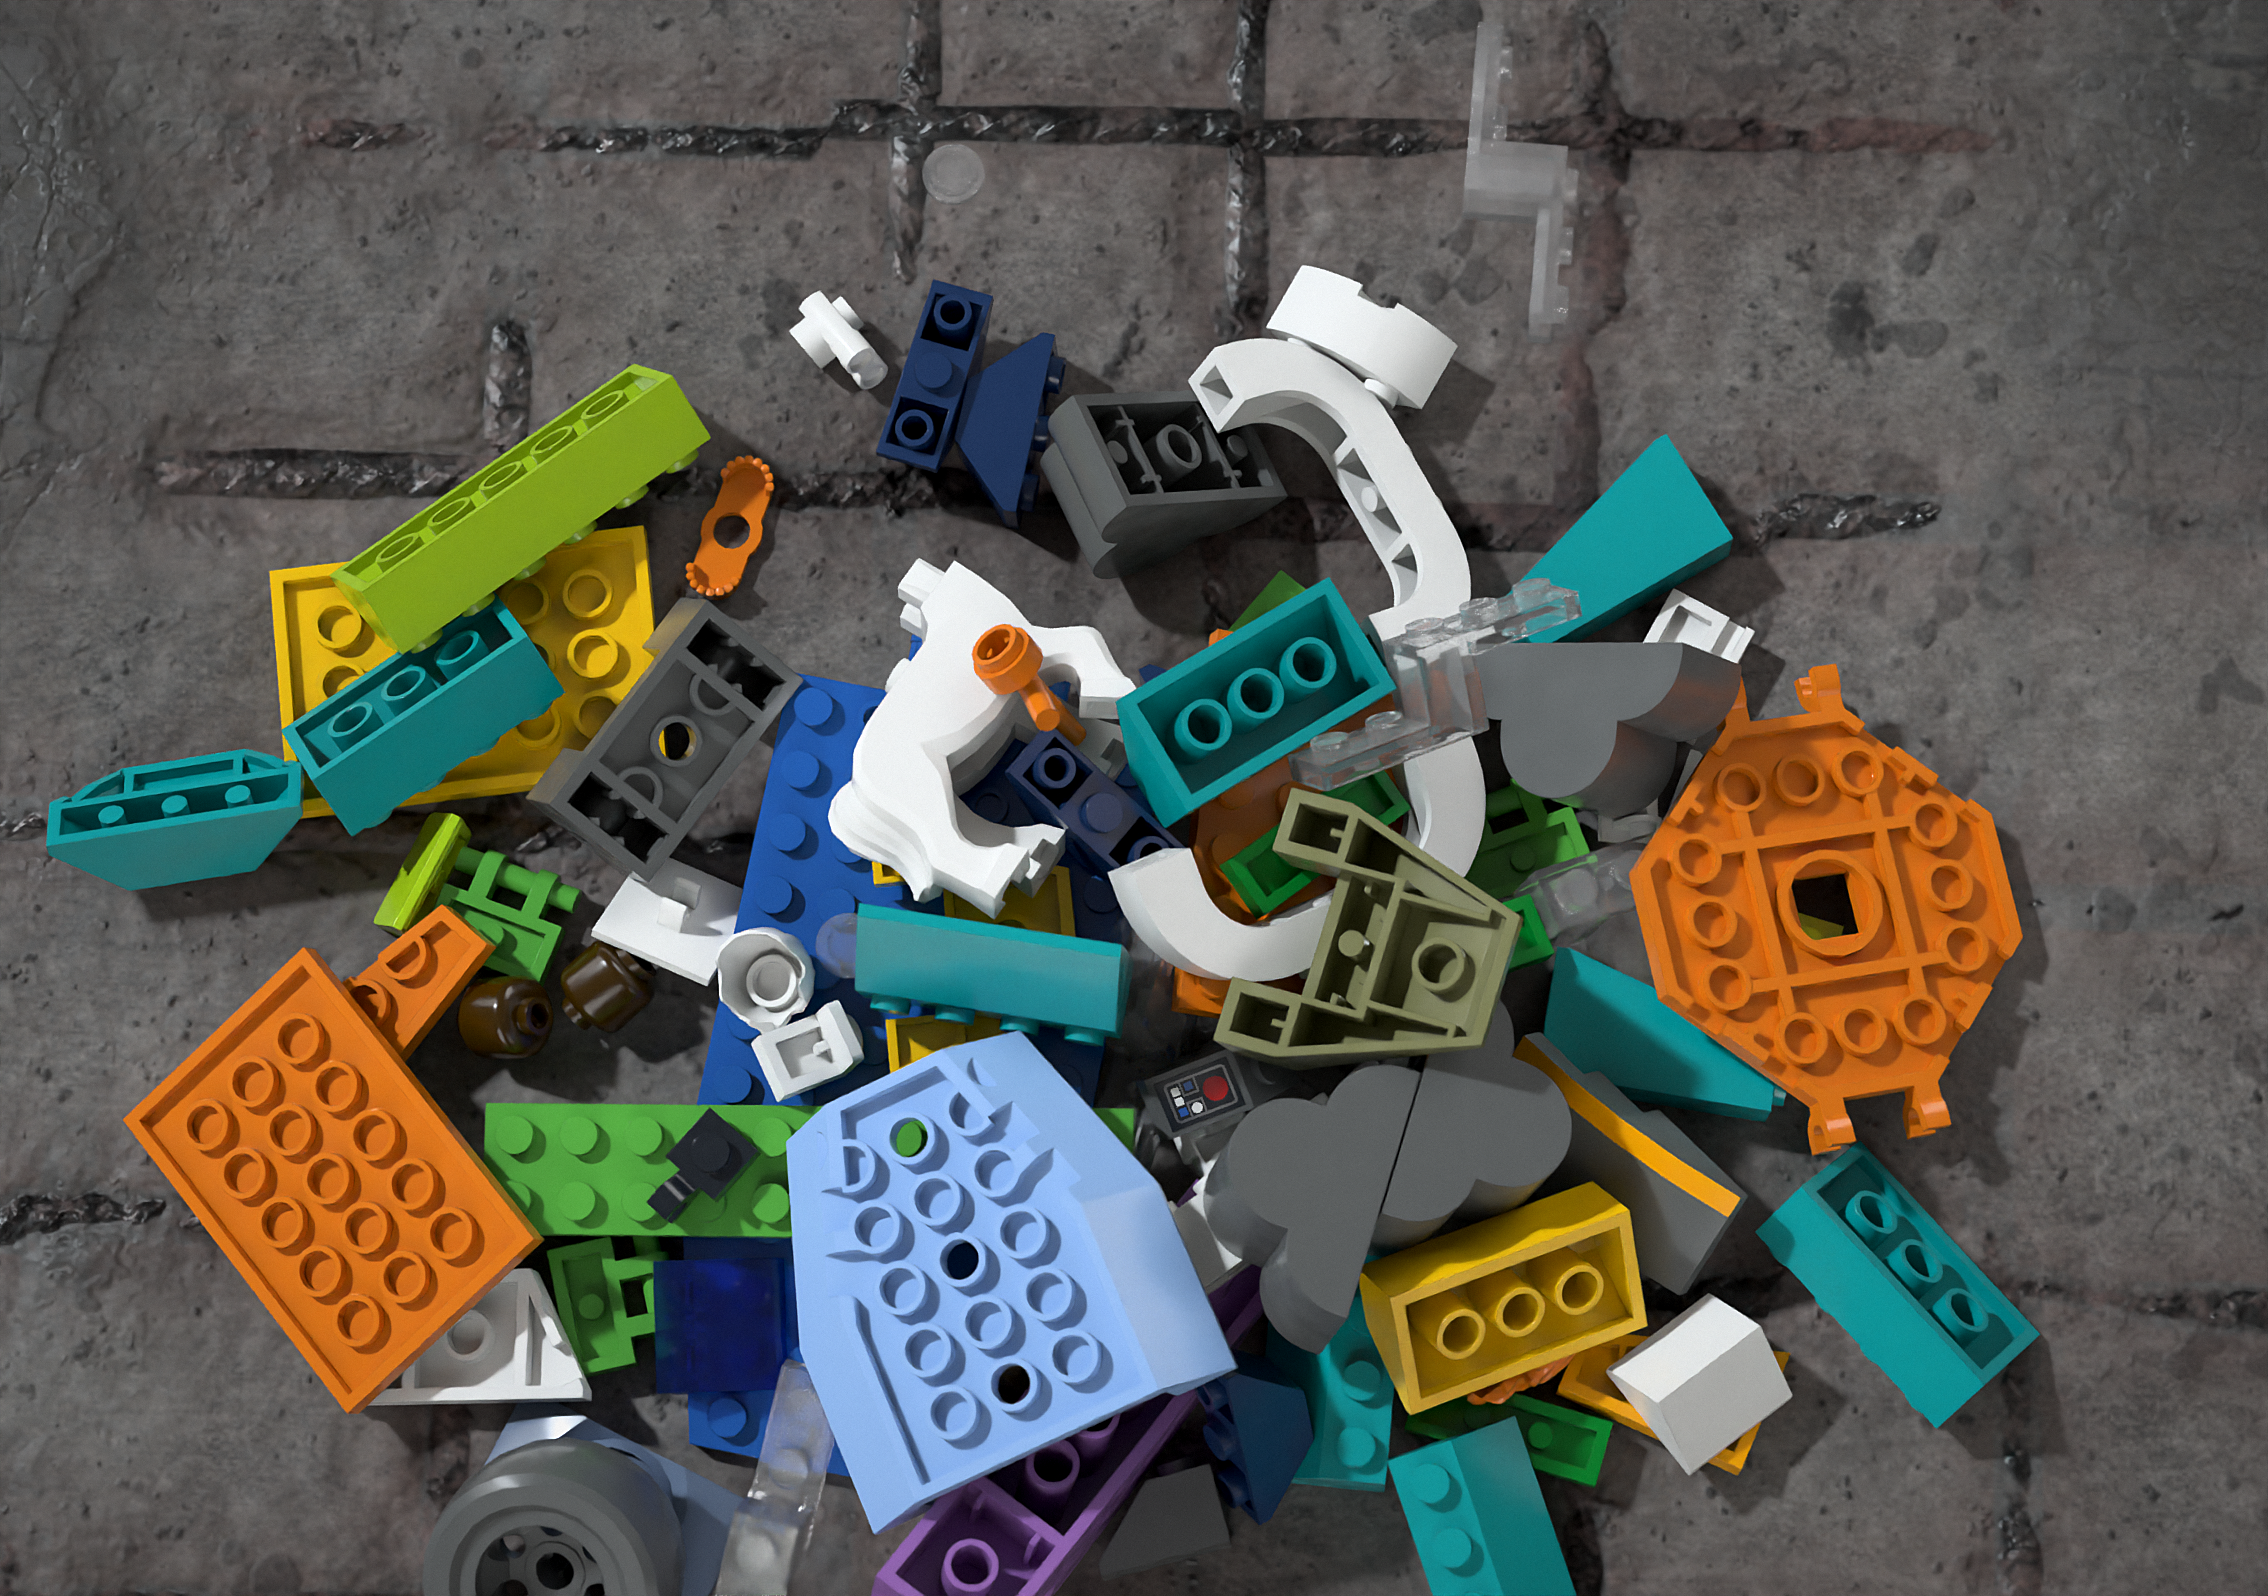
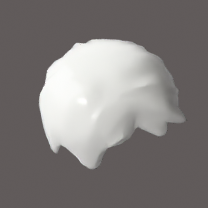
[715,927,815,1034]

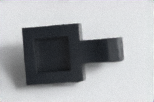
[646,1107,761,1224]

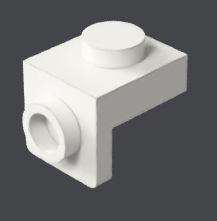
[751,1000,864,1102]

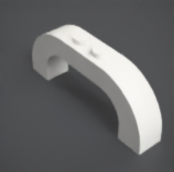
[1188,338,1471,695]
[1108,731,1486,982]

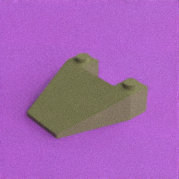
[1213,787,1523,1071]

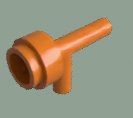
[972,624,1087,747]

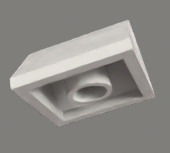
[1606,1293,1793,1476]

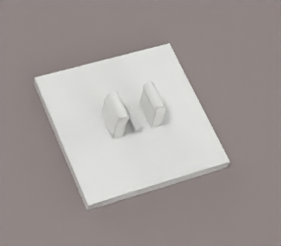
[591,857,743,987]

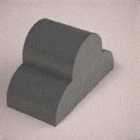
[1040,390,1288,579]
[1450,642,1742,818]
[1367,999,1572,1257]
[1203,1065,1421,1355]

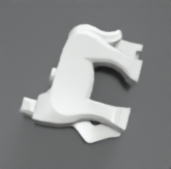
[828,558,1136,919]

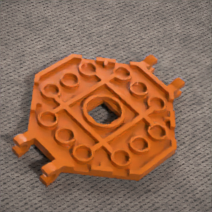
[1628,664,2023,1156]

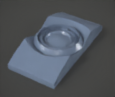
[484,1402,757,1596]

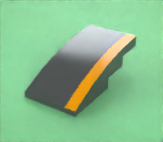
[1512,1032,1748,1295]

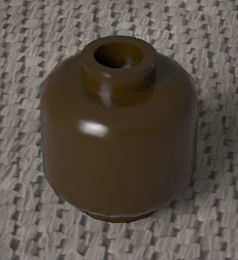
[560,939,657,1033]
[457,975,554,1060]

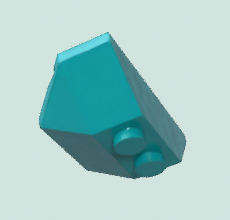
[46,749,304,891]

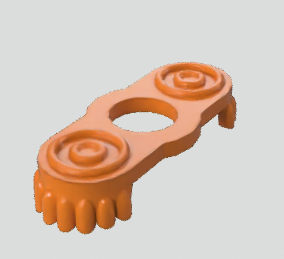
[686,455,774,600]

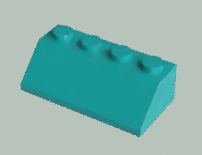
[1115,577,1397,828]
[281,591,566,836]
[855,903,1134,1047]
[1755,1141,2040,1429]
[1265,1254,1394,1492]
[1387,1416,1577,1596]

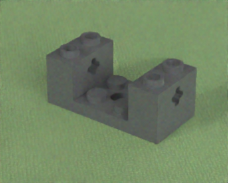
[526,598,804,883]

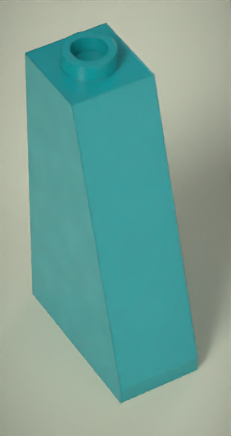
[1498,434,1733,643]
[1543,946,1786,1122]

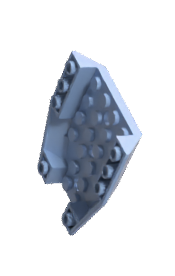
[786,1030,1238,1535]

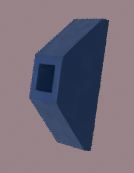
[876,279,994,473]
[955,332,1066,530]
[1005,728,1185,882]
[1193,1348,1314,1526]

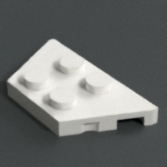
[368,1268,592,1406]

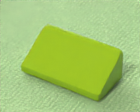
[373,812,472,937]

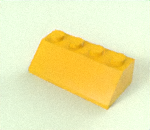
[1359,1181,1648,1415]

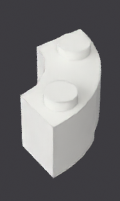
[1266,265,1458,409]

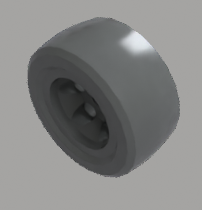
[422,1437,687,1596]

